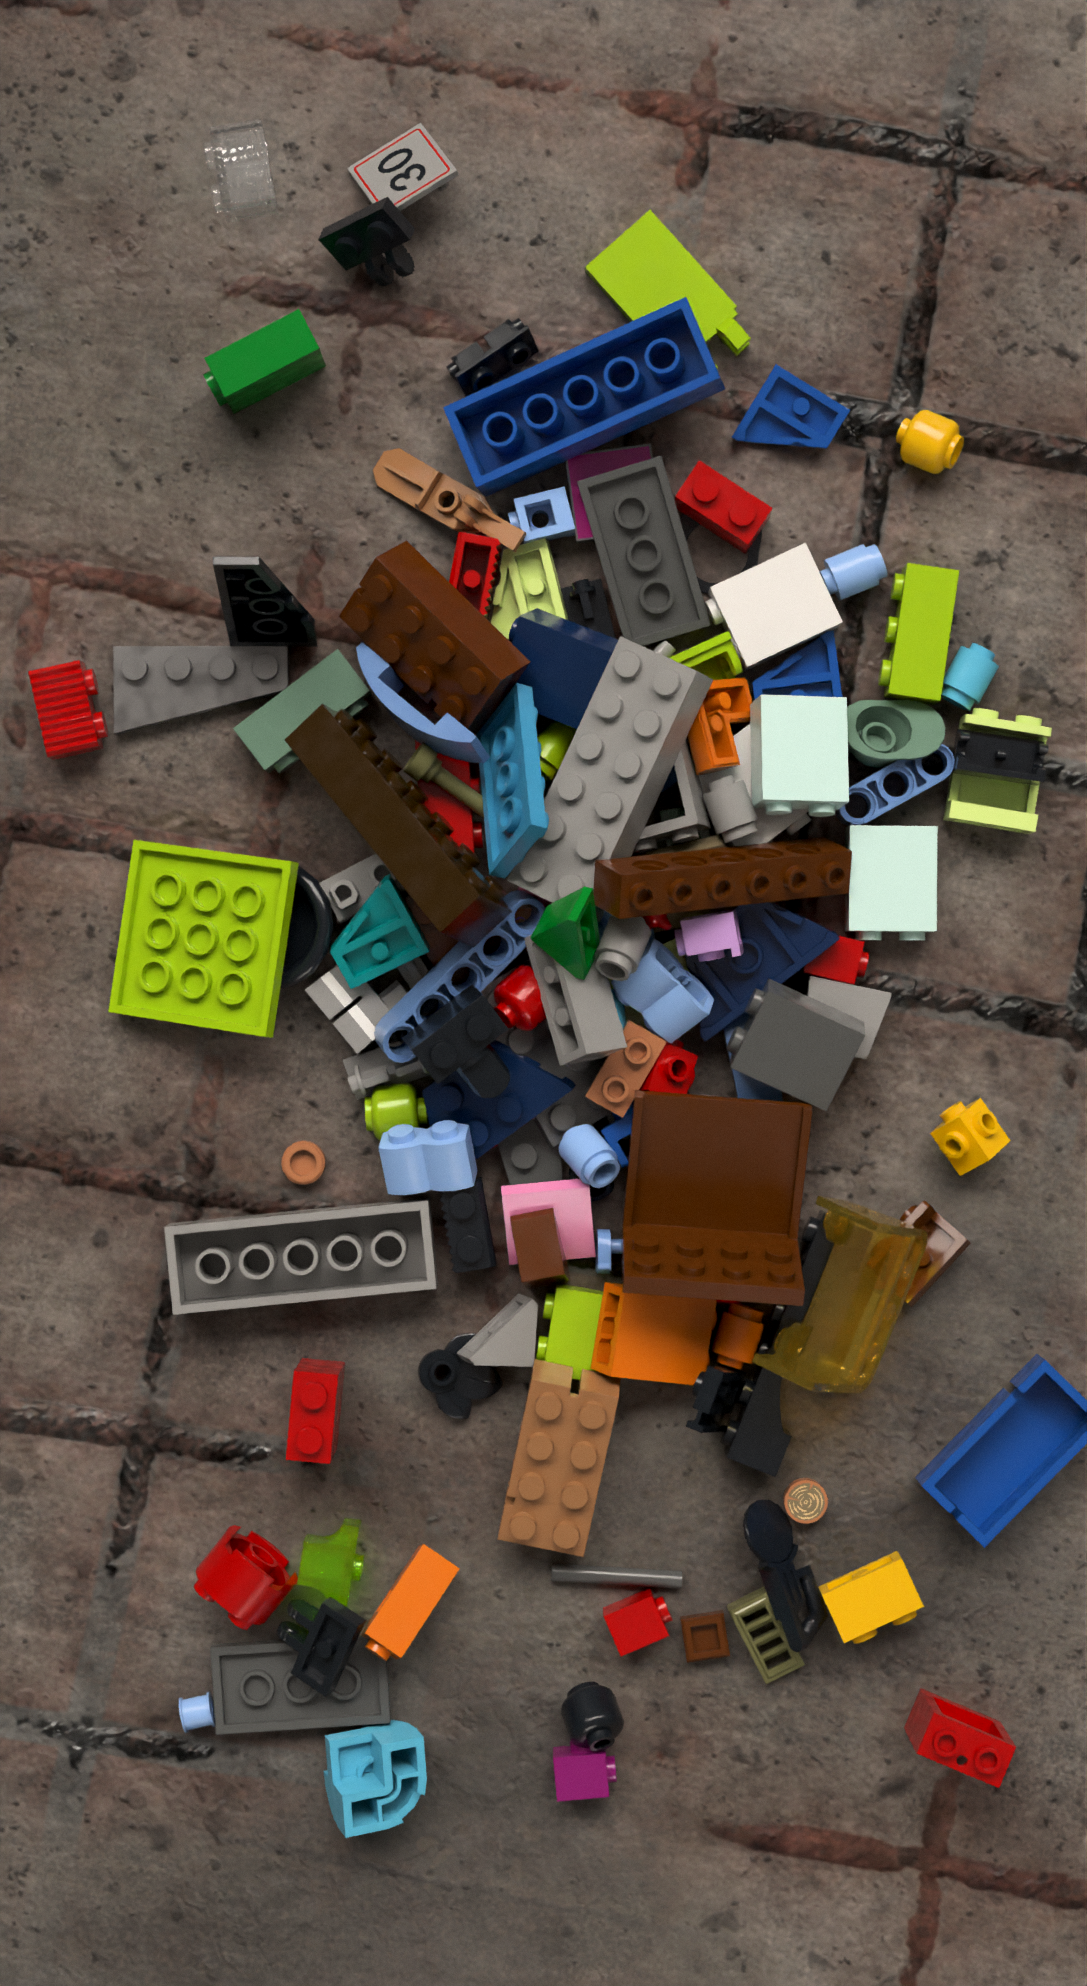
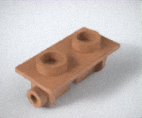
[585,1020,667,1118]

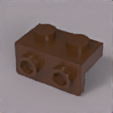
[865,1200,971,1307]

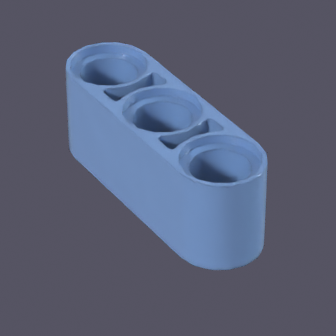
[835,744,955,826]

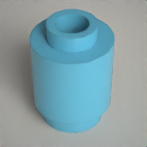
[941,643,999,711]

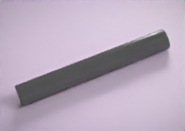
[551,1563,682,1589]

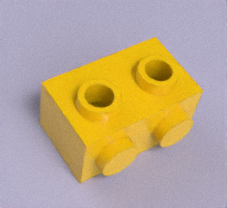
[818,1551,924,1644]

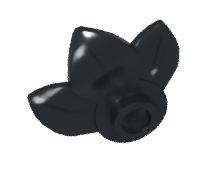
[418,1333,503,1419]

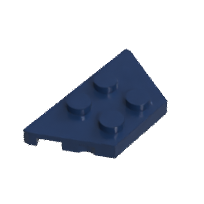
[685,902,840,1042]
[422,1040,576,1160]

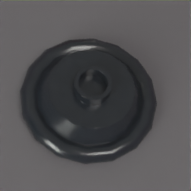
[280,865,334,989]

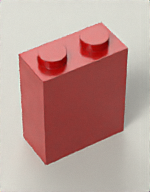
[286,1358,345,1464]

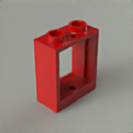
[904,1688,1016,1788]

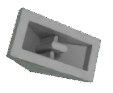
[456,1294,538,1367]

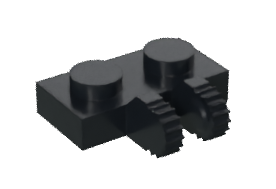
[318,197,415,287]
[276,1597,366,1697]

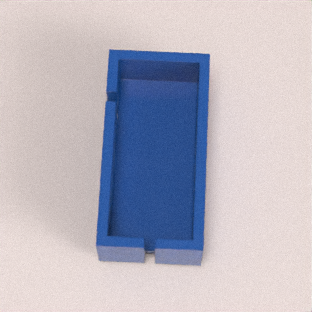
[915,1354,1087,1548]

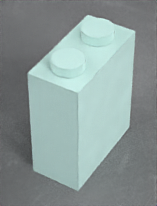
[750,694,849,817]
[845,825,938,941]

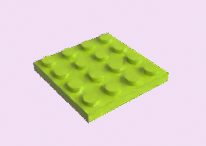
[108,840,299,1038]

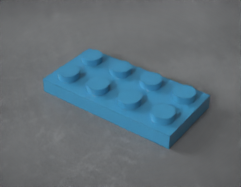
[476,683,549,879]

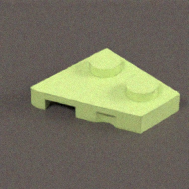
[491,538,568,640]

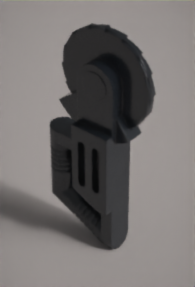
[743,1499,828,1652]

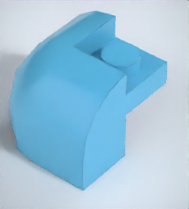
[324,1720,427,1838]

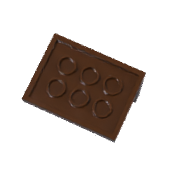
[621,1090,813,1306]

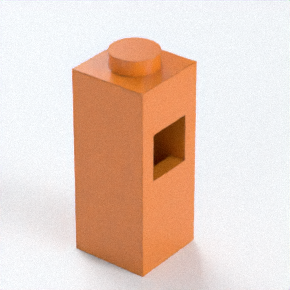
[360,1544,460,1661]

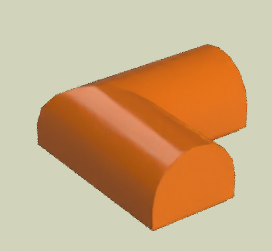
[687,677,752,775]

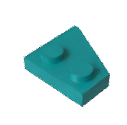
[330,874,430,989]

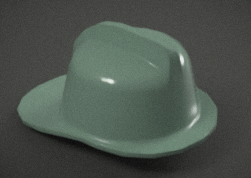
[847,700,946,768]

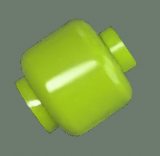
[365,1083,428,1141]

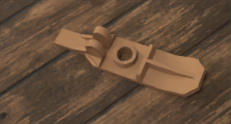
[373,448,527,552]

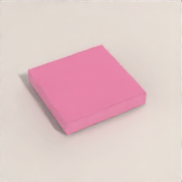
[501,1179,596,1265]

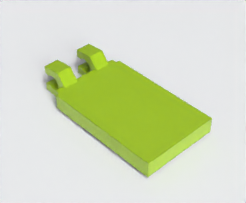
[585,210,751,369]

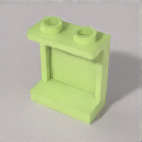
[943,708,1052,834]

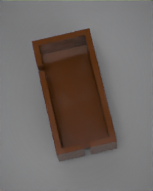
[339,541,530,731]

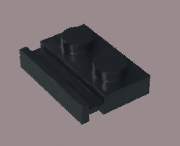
[686,1366,746,1433]

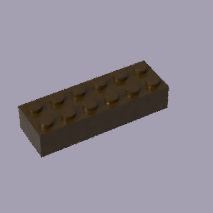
[285,703,512,947]

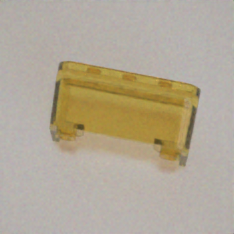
[752,1196,928,1393]

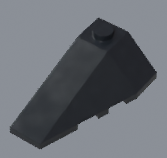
[213,556,318,647]

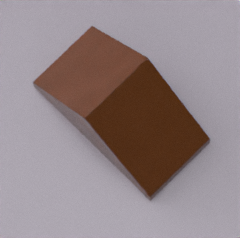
[510,1208,571,1289]

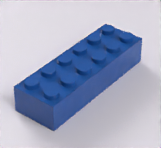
[443,297,726,497]

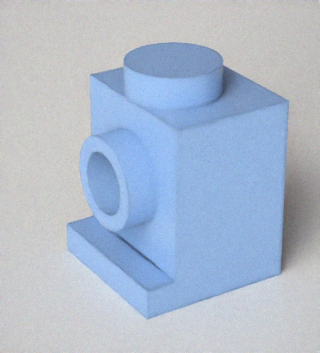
[507,486,575,544]

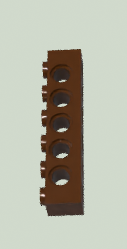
[593,837,852,919]

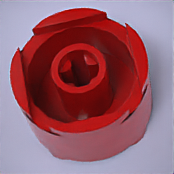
[193,1525,298,1630]

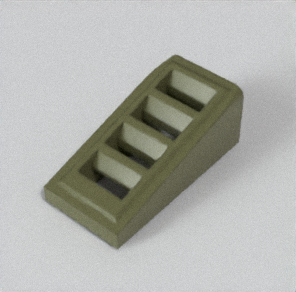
[727,1586,805,1684]

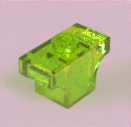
[297,1517,365,1608]

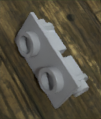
[343,1041,429,1100]

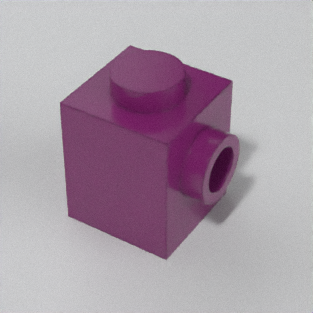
[553,1741,617,1802]

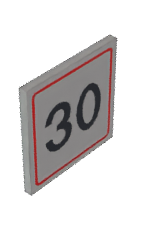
[347,123,459,211]

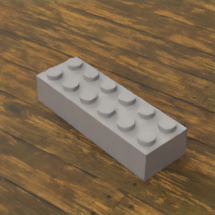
[507,636,713,922]
[164,1197,438,1315]

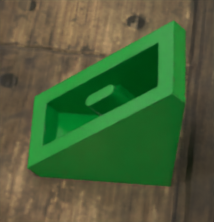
[530,886,600,980]

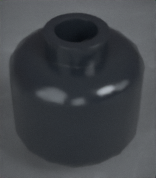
[561,1682,624,1751]

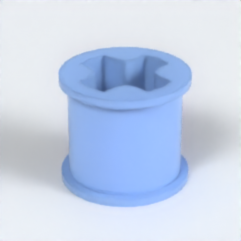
[179,1692,215,1733]

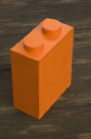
[590,1282,717,1385]

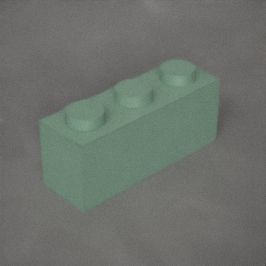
[233,649,372,774]

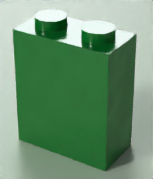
[203,309,326,414]

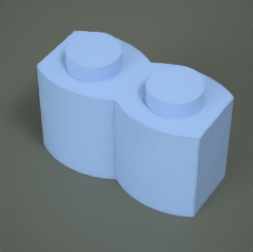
[611,939,714,1043]
[378,1120,478,1195]

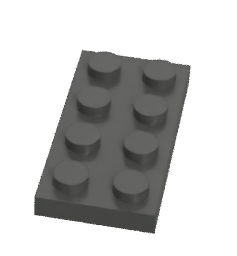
[577,456,711,646]
[210,1635,391,1735]

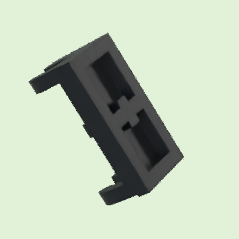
[952,729,1049,786]

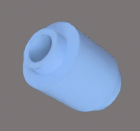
[819,544,888,600]
[559,1124,620,1188]

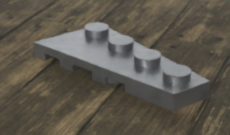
[113,646,289,735]

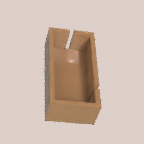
[498,1359,621,1557]

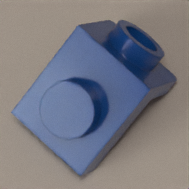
[600,1100,634,1168]

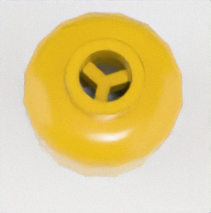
[896,410,964,474]

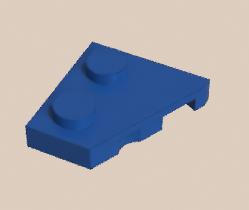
[732,364,850,449]
[751,631,842,701]

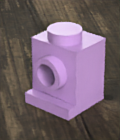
[675,909,744,962]

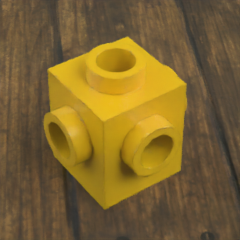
[930,1098,1011,1176]

